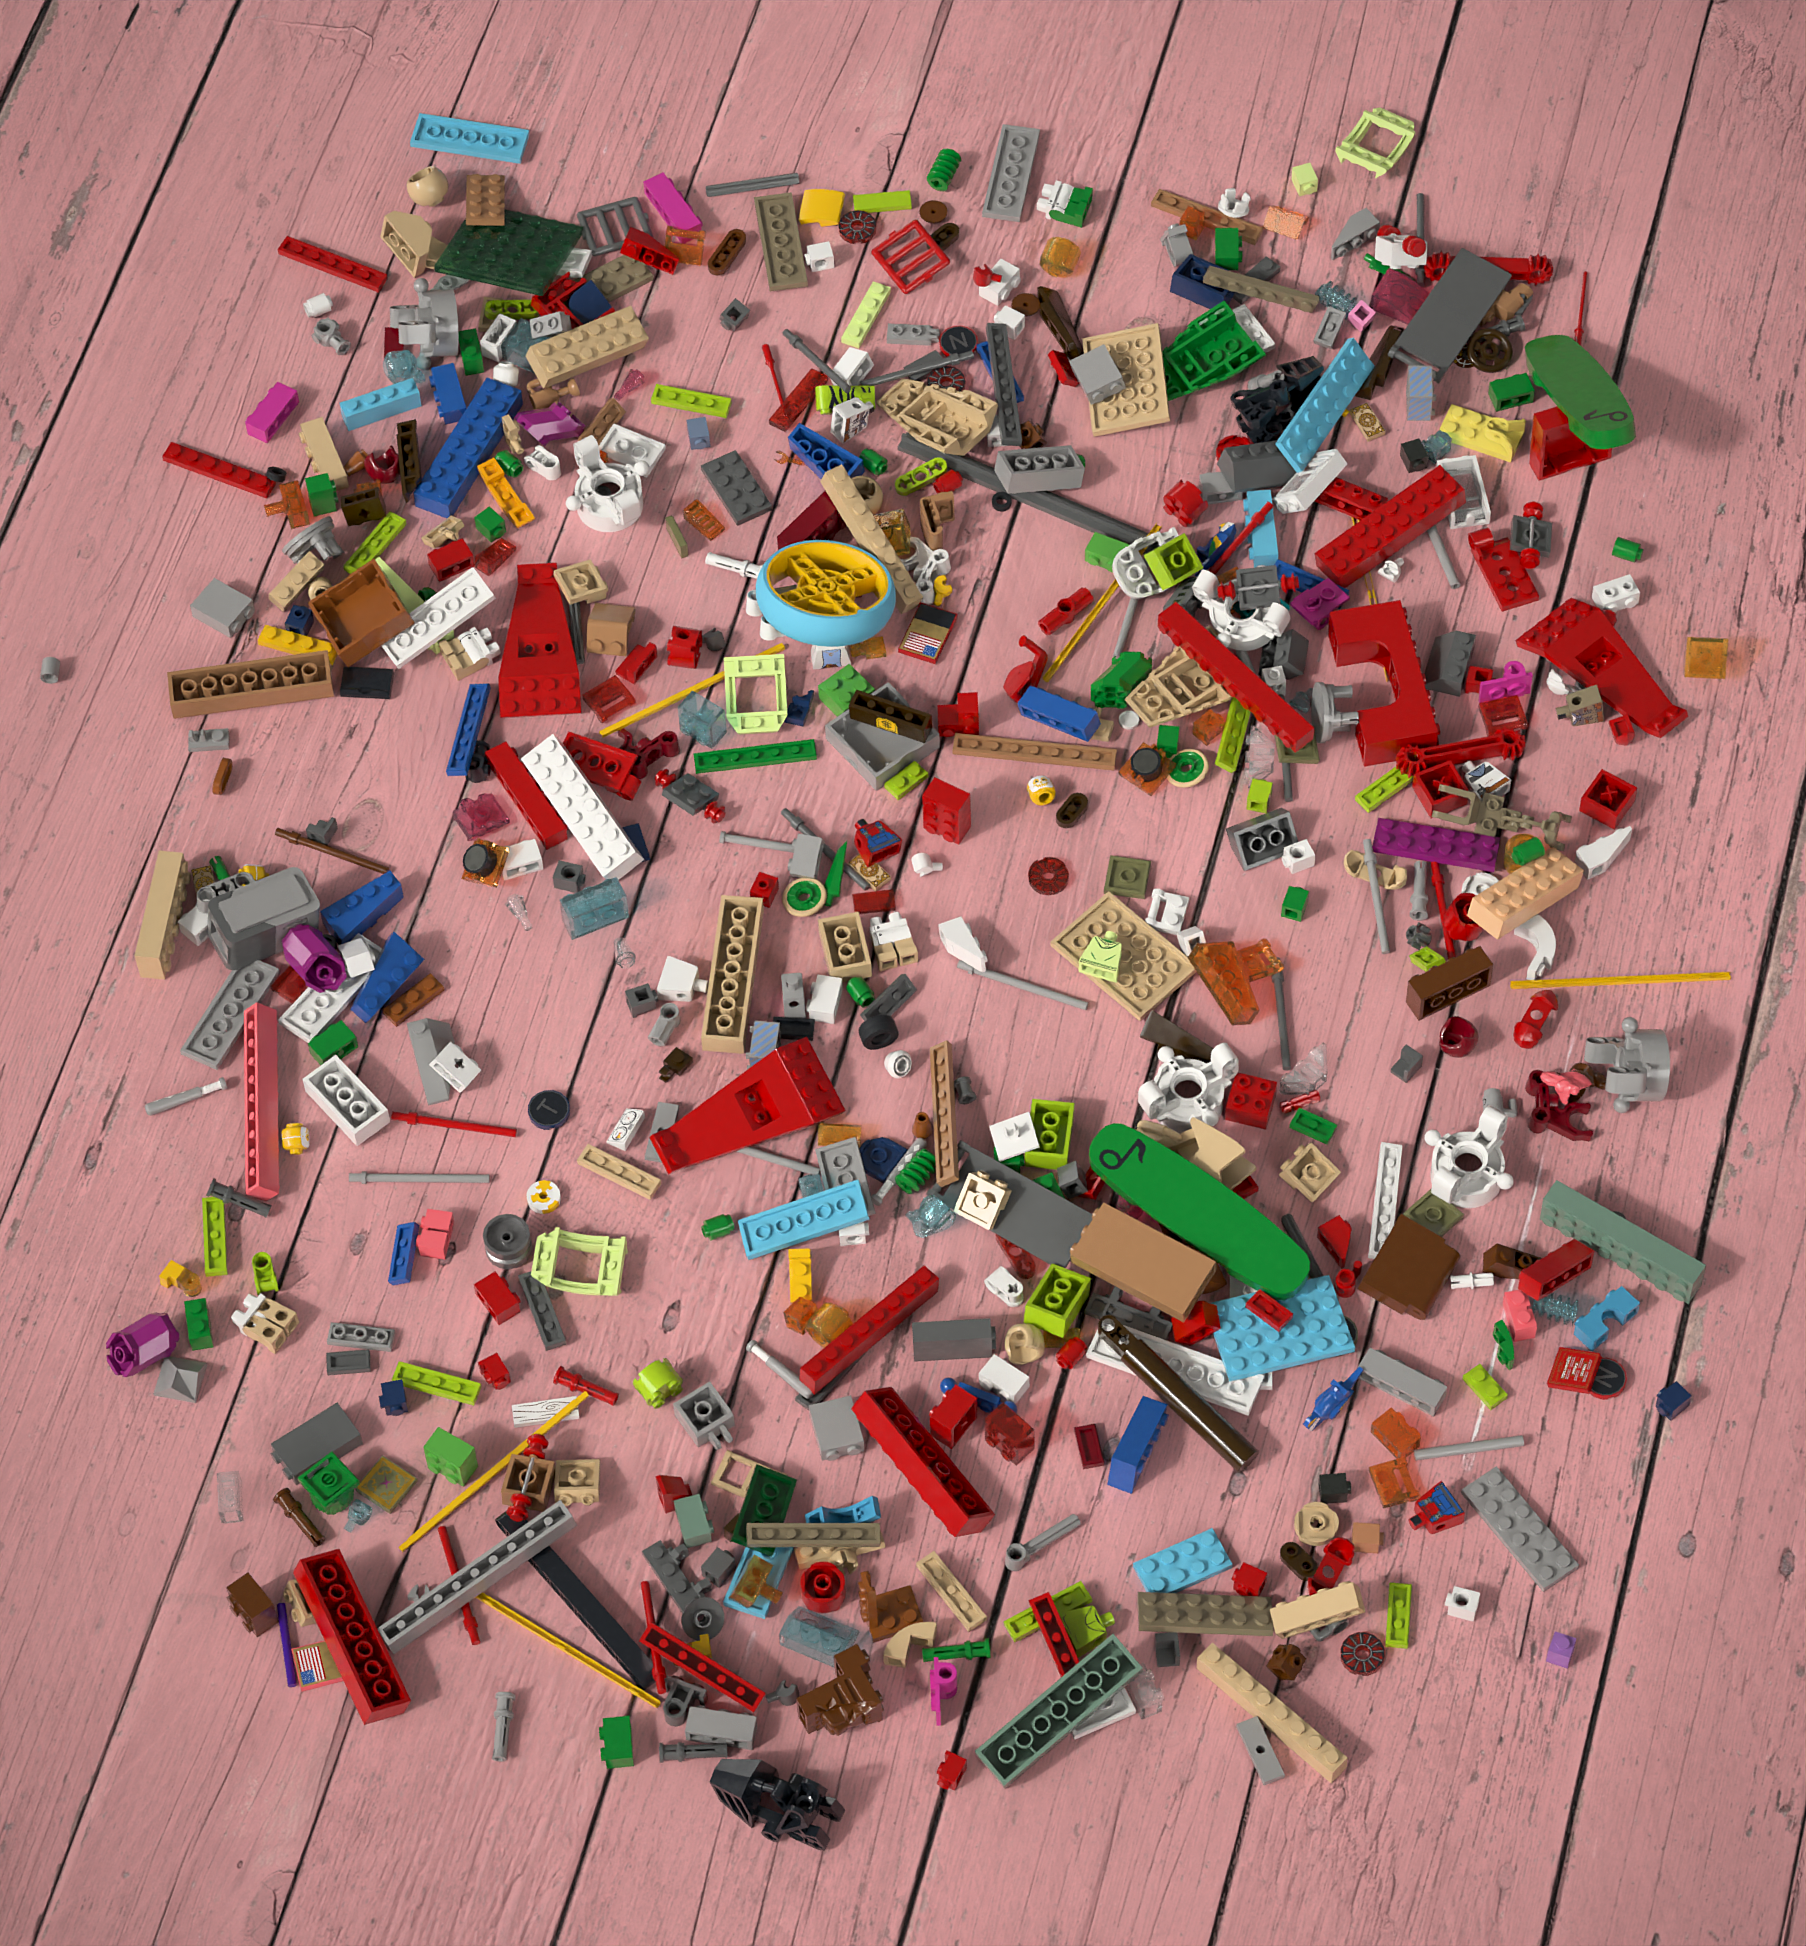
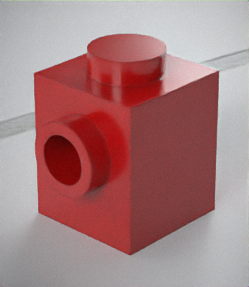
[750,872,779,908]
[1231,1562,1268,1597]

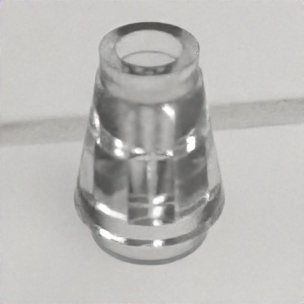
[614,938,636,968]

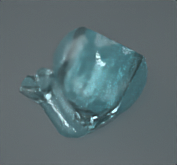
[383,350,425,384]
[905,1194,957,1238]

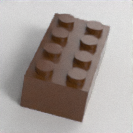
[1406,946,1493,1021]

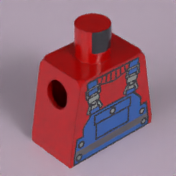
[854,819,902,867]
[1408,1481,1465,1534]

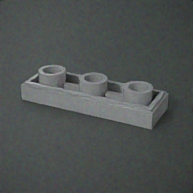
[645,1102,679,1163]
[327,1322,395,1352]
[1236,1716,1285,1785]

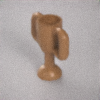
[527,378,580,410]

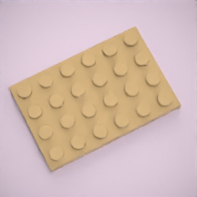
[1082,323,1170,437]
[1051,891,1198,1021]

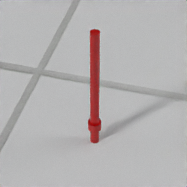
[1208,501,1274,575]
[1431,861,1456,959]
[391,1111,517,1138]
[438,1526,481,1645]
[641,1581,666,1694]

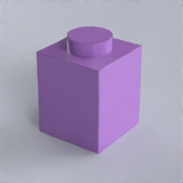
[1546,1631,1577,1669]

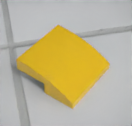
[798,189,845,227]

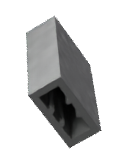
[912,1318,996,1362]
[270,1402,363,1485]

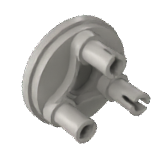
[282,516,344,564]
[1311,682,1359,743]

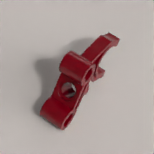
[598,728,680,779]
[1525,1070,1593,1142]

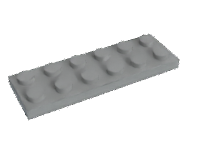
[982,124,1040,222]
[180,960,280,1070]
[1461,1466,1579,1592]

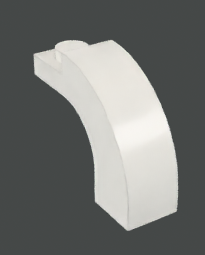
[1514,914,1556,980]

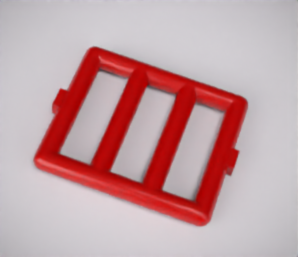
[871,219,950,294]

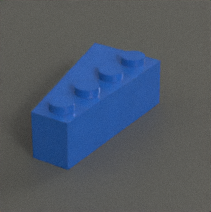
[788,423,865,479]
[320,871,404,945]
[350,932,425,1023]
[1107,1396,1169,1494]

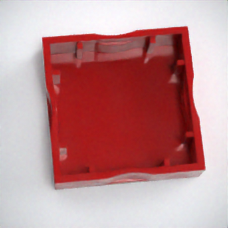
[1529,406,1612,481]

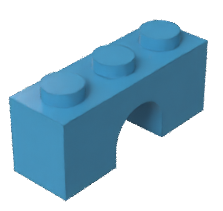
[1574,1286,1640,1351]

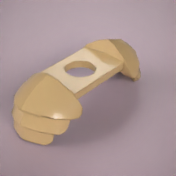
[1344,849,1407,890]

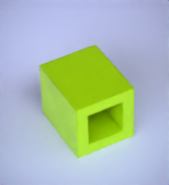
[1246,779,1273,814]

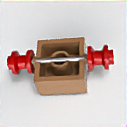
[501,1434,555,1522]

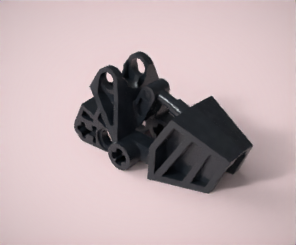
[1230,356,1324,444]
[710,1759,845,1851]

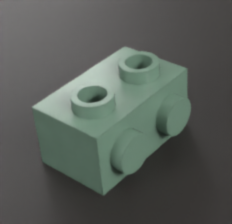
[674,1494,714,1548]

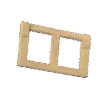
[711,1450,788,1498]

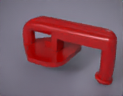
[1003,635,1048,703]

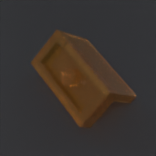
[1263,205,1309,240]

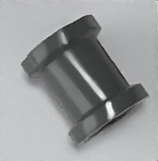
[954,1076,977,1105]

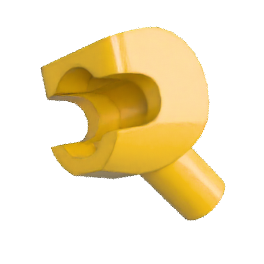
[933,575,952,606]

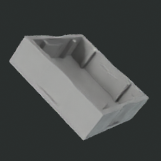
[825,682,940,791]

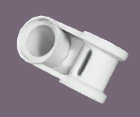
[524,445,561,480]
[984,1266,1024,1307]

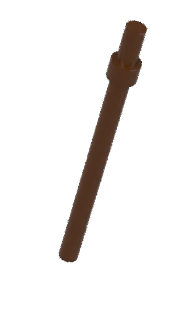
[275,828,389,874]

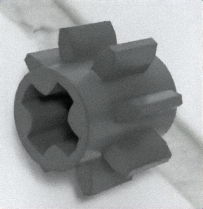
[1406,922,1432,950]

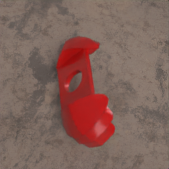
[1513,990,1558,1049]
[1307,1537,1355,1596]

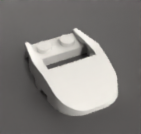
[1112,527,1179,599]

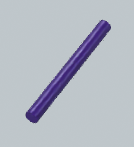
[277,1603,297,1687]

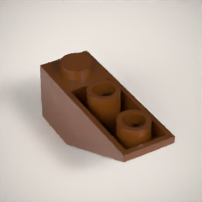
[1483,1243,1542,1279]

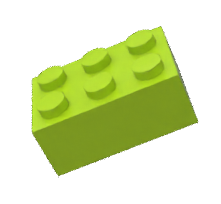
[1025,1099,1075,1170]
[1023,1263,1091,1338]

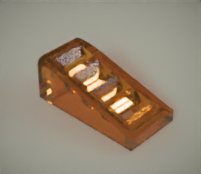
[683,499,725,541]

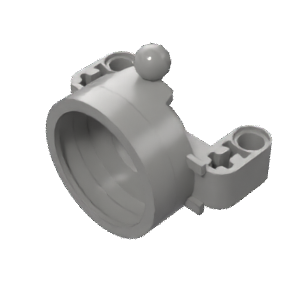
[390,278,458,370]
[1584,1017,1670,1113]

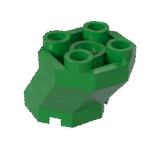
[1091,651,1152,709]

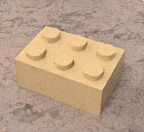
[818,912,872,982]

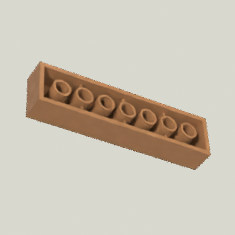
[167,650,334,719]

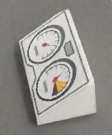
[607,1108,645,1151]

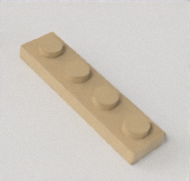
[577,1144,661,1200]
[916,1551,987,1632]

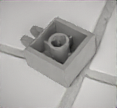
[673,1381,735,1450]

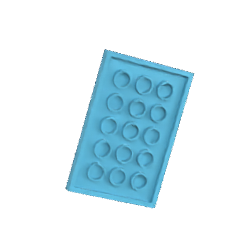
[1211,1275,1355,1382]

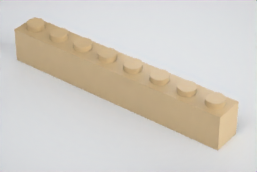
[820,464,923,614]
[1197,1643,1348,1784]

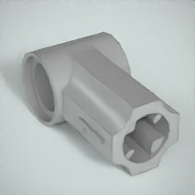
[648,1003,681,1047]

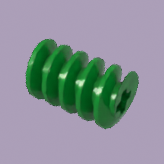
[927,148,962,192]
[895,1149,936,1194]

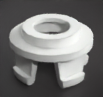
[1218,188,1251,218]

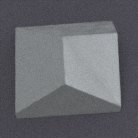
[153,1356,207,1403]

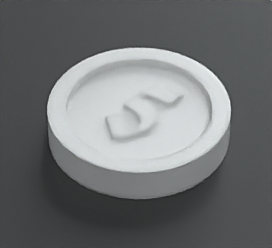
[1119,711,1139,730]

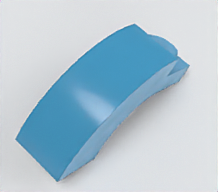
[805,1496,881,1523]

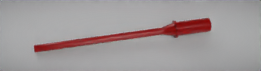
[1574,271,1587,345]
[762,344,790,425]

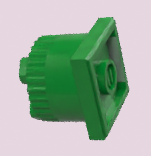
[298,1451,360,1515]

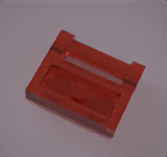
[582,675,636,723]
[1478,695,1528,736]

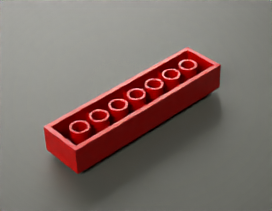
[1314,465,1466,588]
[851,1387,995,1537]
[293,1549,411,1725]

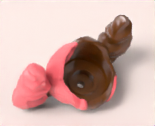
[1540,1063,1606,1105]

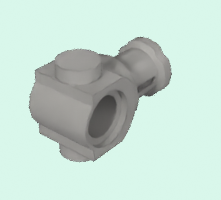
[311,317,351,355]

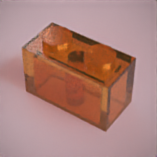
[1371,1407,1421,1462]

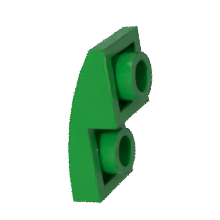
[1493,1320,1514,1370]

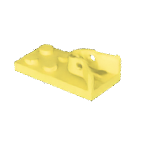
[1437,404,1526,462]

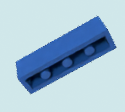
[1017,686,1101,742]

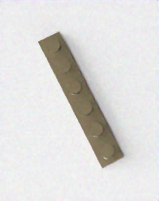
[1203,266,1319,313]
[746,1523,881,1547]

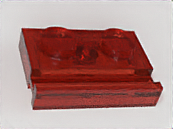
[271,965,308,1004]

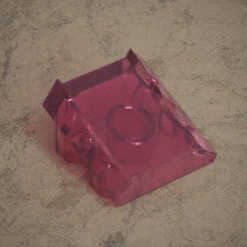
[453,793,510,841]

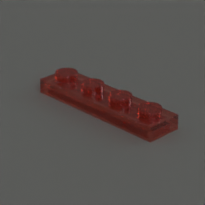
[769,368,828,432]

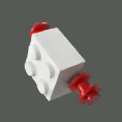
[1375,224,1427,269]

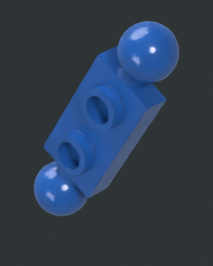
[940,1378,1017,1418]

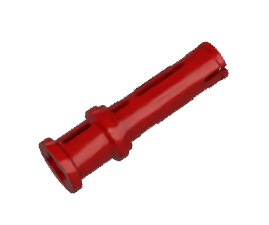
[553,1366,619,1406]

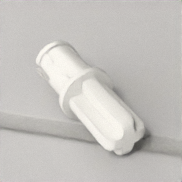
[1450,1272,1494,1289]

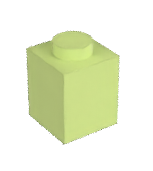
[1291,163,1318,196]

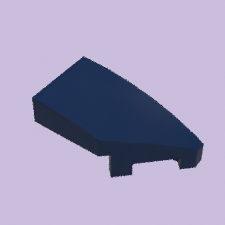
[784,690,814,727]

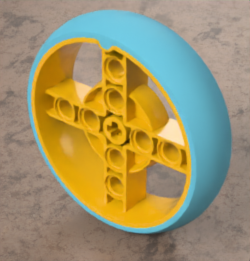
[756,540,896,647]

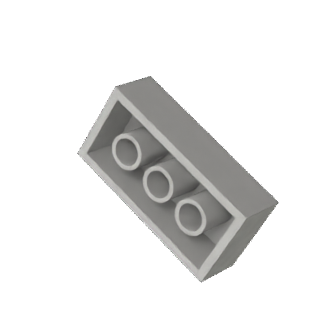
[994,445,1085,494]

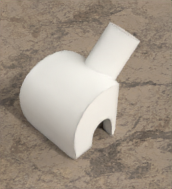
[1378,558,1404,583]
[911,853,943,877]

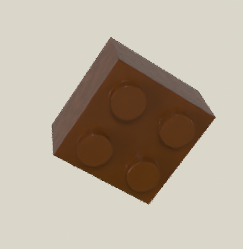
[226,1572,279,1637]

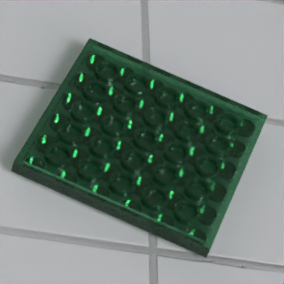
[434,209,583,296]

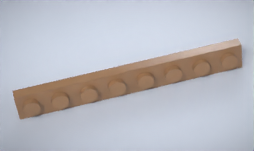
[953,733,1117,771]
[930,1040,959,1187]

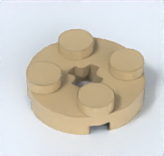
[1294,1502,1339,1546]

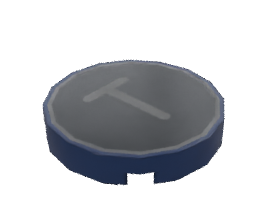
[528,1090,570,1130]

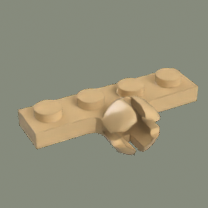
[794,1530,885,1576]

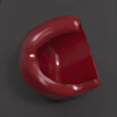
[364,445,400,484]
[1439,1016,1479,1058]

